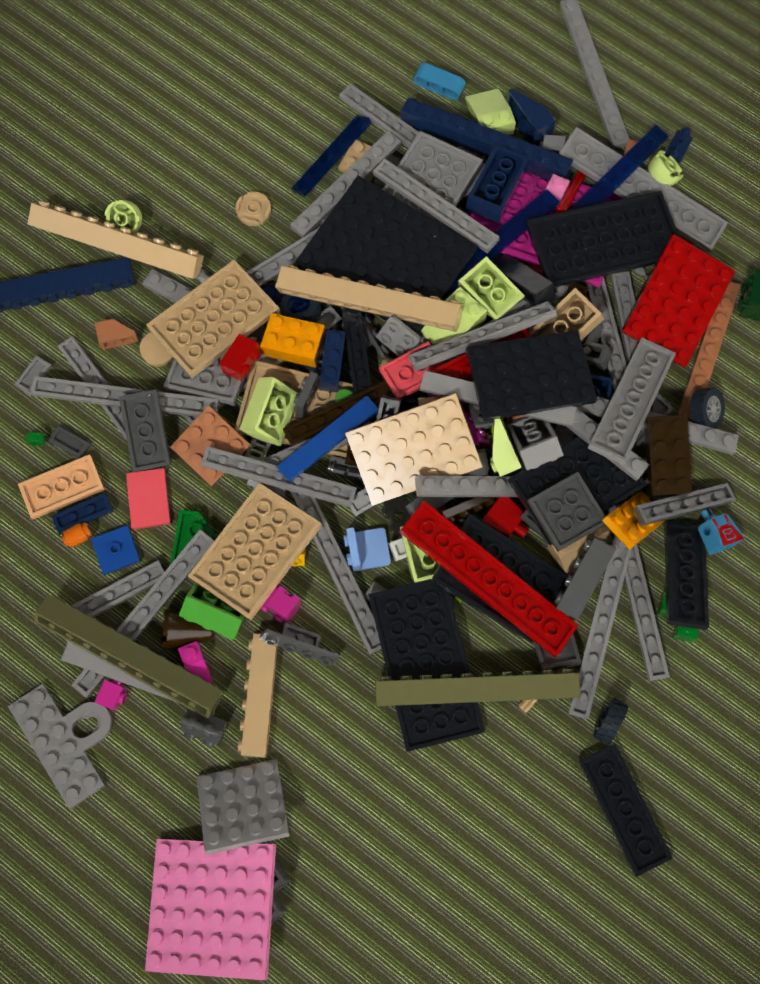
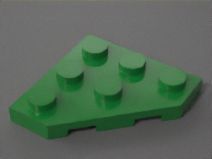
[170,509,217,565]

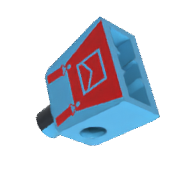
[698,507,746,555]

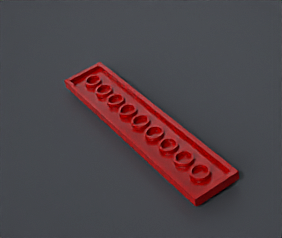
[399,501,578,657]

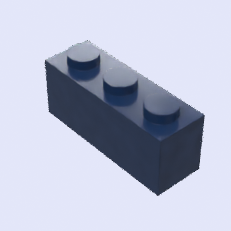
[319,330,346,392]

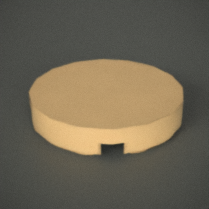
[235,191,271,226]
[140,332,174,367]

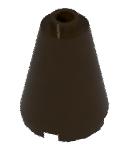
[161,609,215,649]

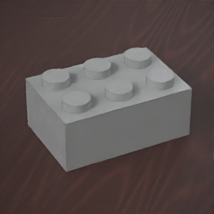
[507,417,564,470]

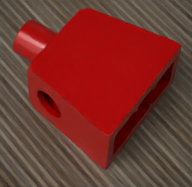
[482,497,529,539]

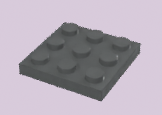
[527,472,606,552]

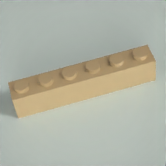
[238,633,278,758]

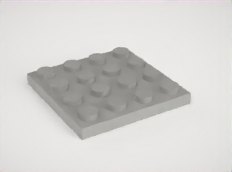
[164,336,259,406]
[197,759,289,855]

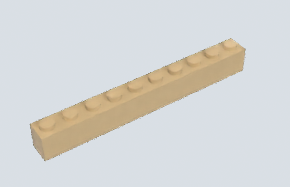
[28,200,204,279]
[275,265,463,332]

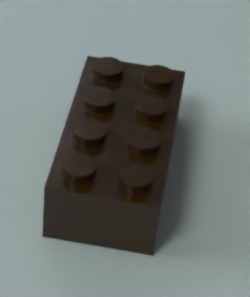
[644,414,692,496]

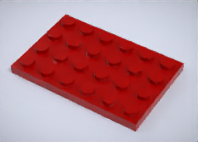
[621,234,736,368]

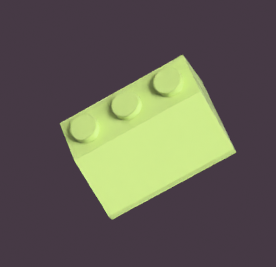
[240,377,297,446]

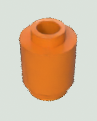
[61,522,92,548]

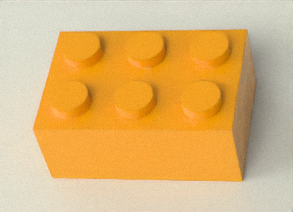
[260,313,327,368]

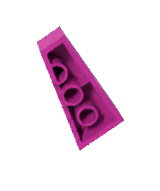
[260,586,302,624]

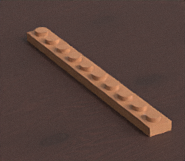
[677,281,741,422]

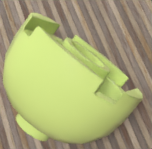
[648,150,683,186]
[105,200,142,233]

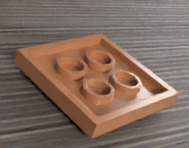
[171,405,251,487]

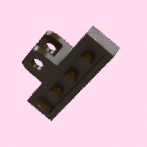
[440,497,498,527]

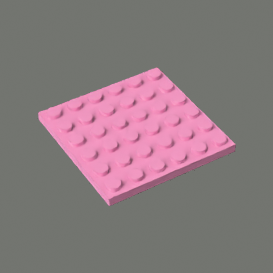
[145,839,276,980]

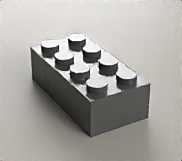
[555,536,616,620]

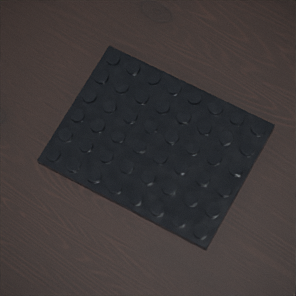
[295,175,479,334]

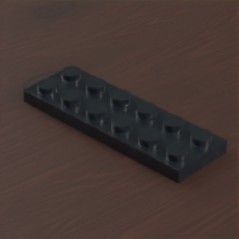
[664,520,709,630]
[578,744,673,877]

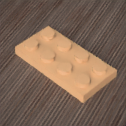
[18,454,105,520]

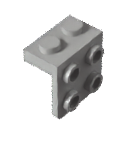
[376,315,421,357]

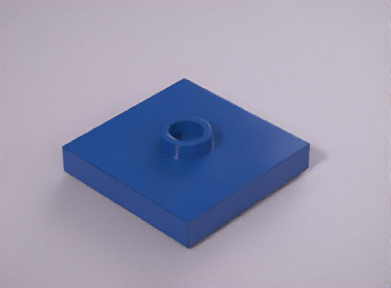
[91,525,141,575]

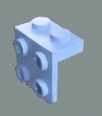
[343,528,391,572]

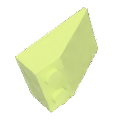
[465,89,516,135]
[458,256,525,321]
[420,287,487,345]
[490,418,522,477]
[400,526,439,583]

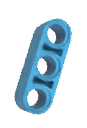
[413,63,466,100]

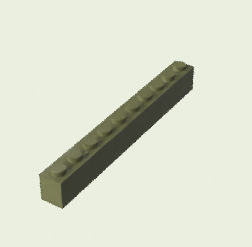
[34,594,223,719]
[375,669,581,706]

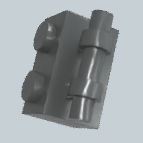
[179,708,229,748]

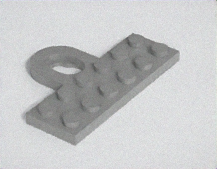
[8,684,112,809]

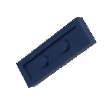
[51,493,114,535]

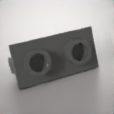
[327,456,363,481]

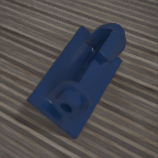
[665,127,693,164]

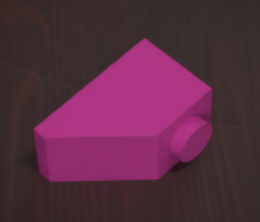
[178,641,213,683]

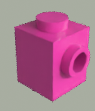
[94,679,127,711]

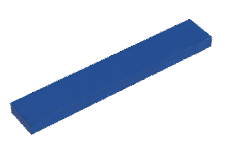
[277,396,379,483]

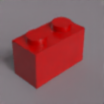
[219,334,261,381]

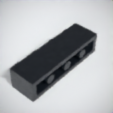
[492,254,555,306]

